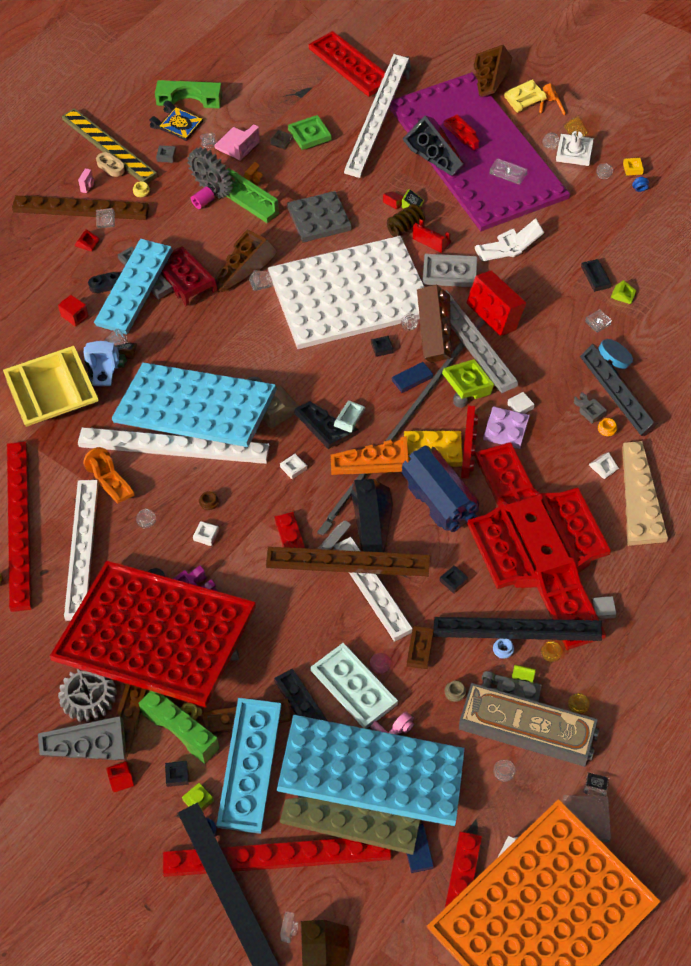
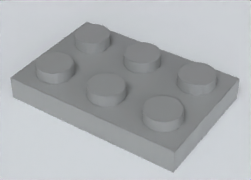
[423,254,477,287]

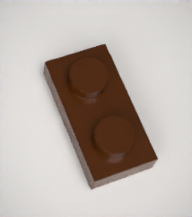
[407,626,433,669]

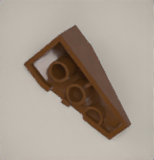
[474,45,513,97]
[214,229,277,292]

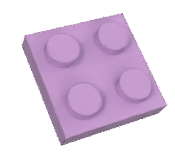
[483,407,529,449]

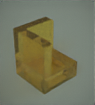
[564,114,589,137]

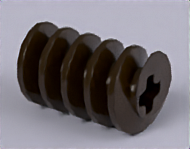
[387,204,425,237]

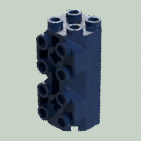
[402,445,479,532]

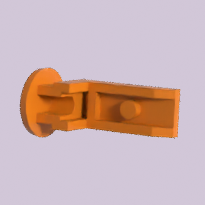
[84,447,135,504]

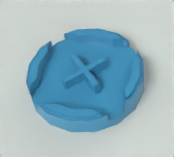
[599,339,633,369]

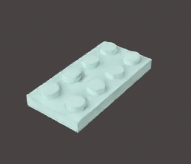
[311,643,398,729]

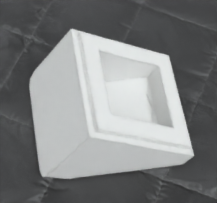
[589,452,619,479]

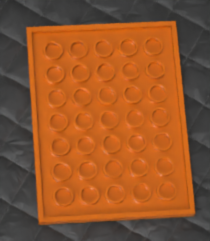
[427,799,661,966]

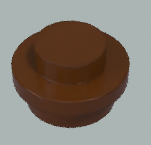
[199,491,219,510]

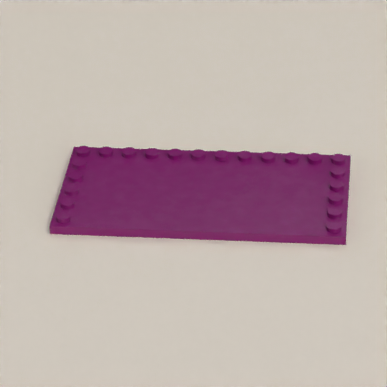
[389,72,570,232]

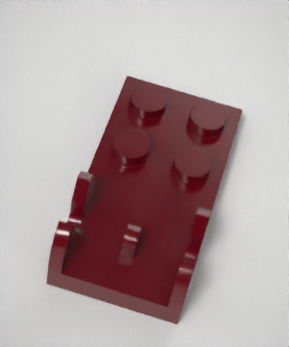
[161,246,217,307]

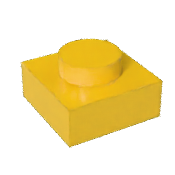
[623,158,644,176]

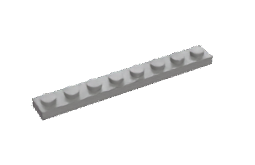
[446,290,518,394]

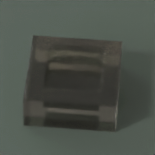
[270,130,293,150]

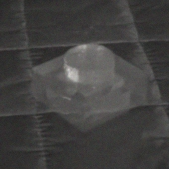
[96,208,115,229]
[585,309,612,333]
[280,911,299,943]

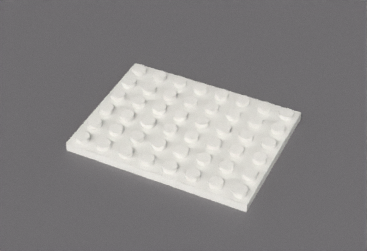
[268,236,424,349]

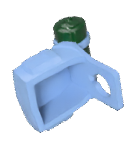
[84,341,127,386]

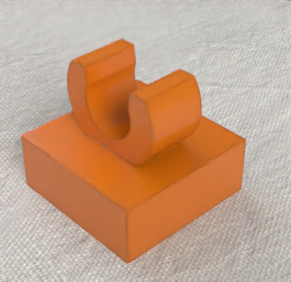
[243,162,263,185]

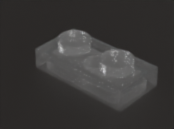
[489,158,527,185]

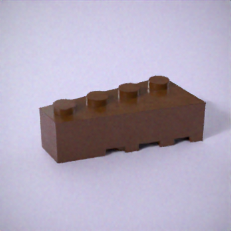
[417,284,452,363]

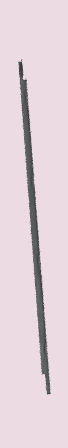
[317,317,485,535]

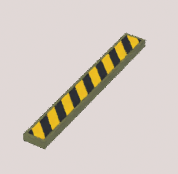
[62,108,157,183]

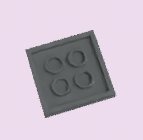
[287,191,351,243]

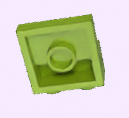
[442,359,494,399]

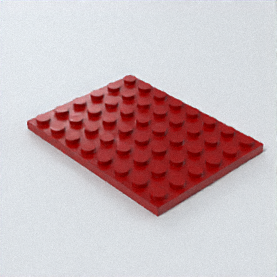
[50,560,256,707]

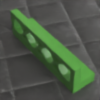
[226,168,279,223]

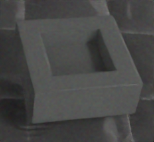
[156,145,176,163]

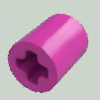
[191,187,215,209]

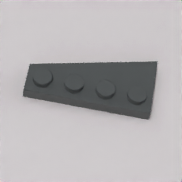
[38,716,127,761]

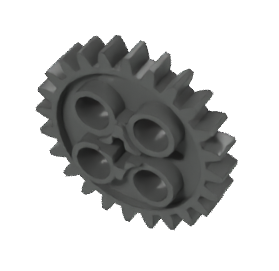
[187,147,233,199]

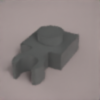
[574,392,607,424]

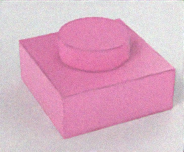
[78,168,94,193]

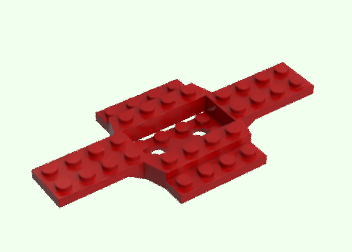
[467,442,611,650]

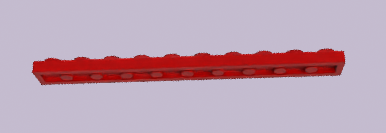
[7,441,31,612]
[163,838,391,877]

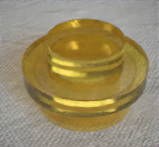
[541,641,562,662]
[568,693,590,714]

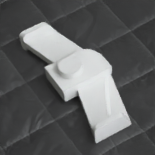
[475,218,544,261]

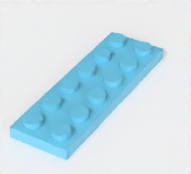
[94,239,173,334]
[216,698,281,834]

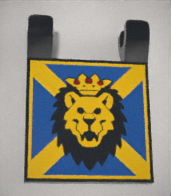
[149,100,203,141]

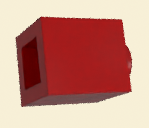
[58,295,89,327]

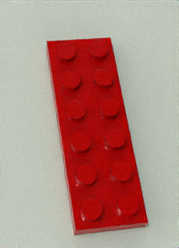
[309,31,386,97]

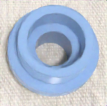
[493,639,514,659]

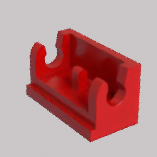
[413,219,451,253]

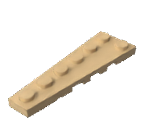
[622,441,668,546]

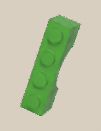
[155,80,222,108]
[139,691,219,764]

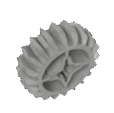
[58,669,117,722]

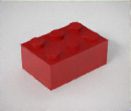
[466,270,526,336]

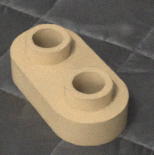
[96,152,125,177]

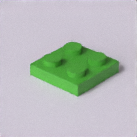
[288,115,332,150]

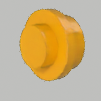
[598,418,617,436]

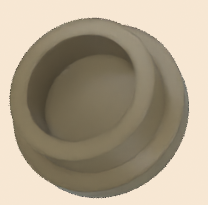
[445,681,466,702]

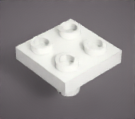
[556,131,594,166]

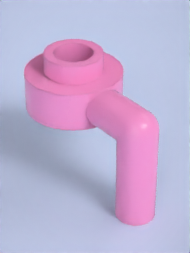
[370,711,414,735]

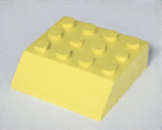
[3,346,98,427]

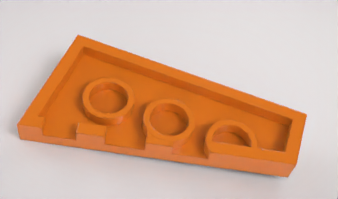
[331,436,409,475]

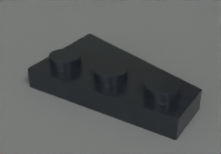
[294,401,359,449]

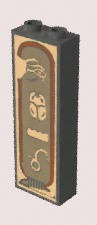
[459,683,600,767]

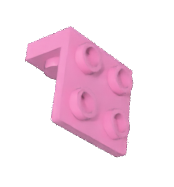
[215,124,260,161]

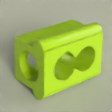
[512,665,536,683]

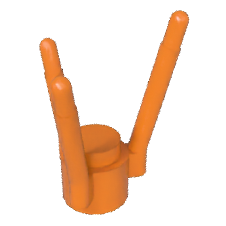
[539,83,566,115]

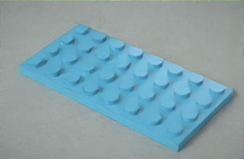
[112,363,277,447]
[277,715,465,826]

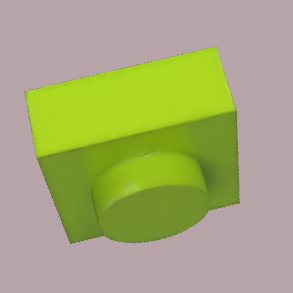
[182,783,214,811]

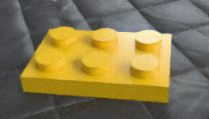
[404,431,462,467]

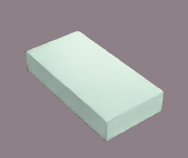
[334,400,365,433]

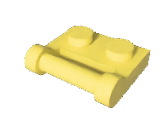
[504,79,547,113]

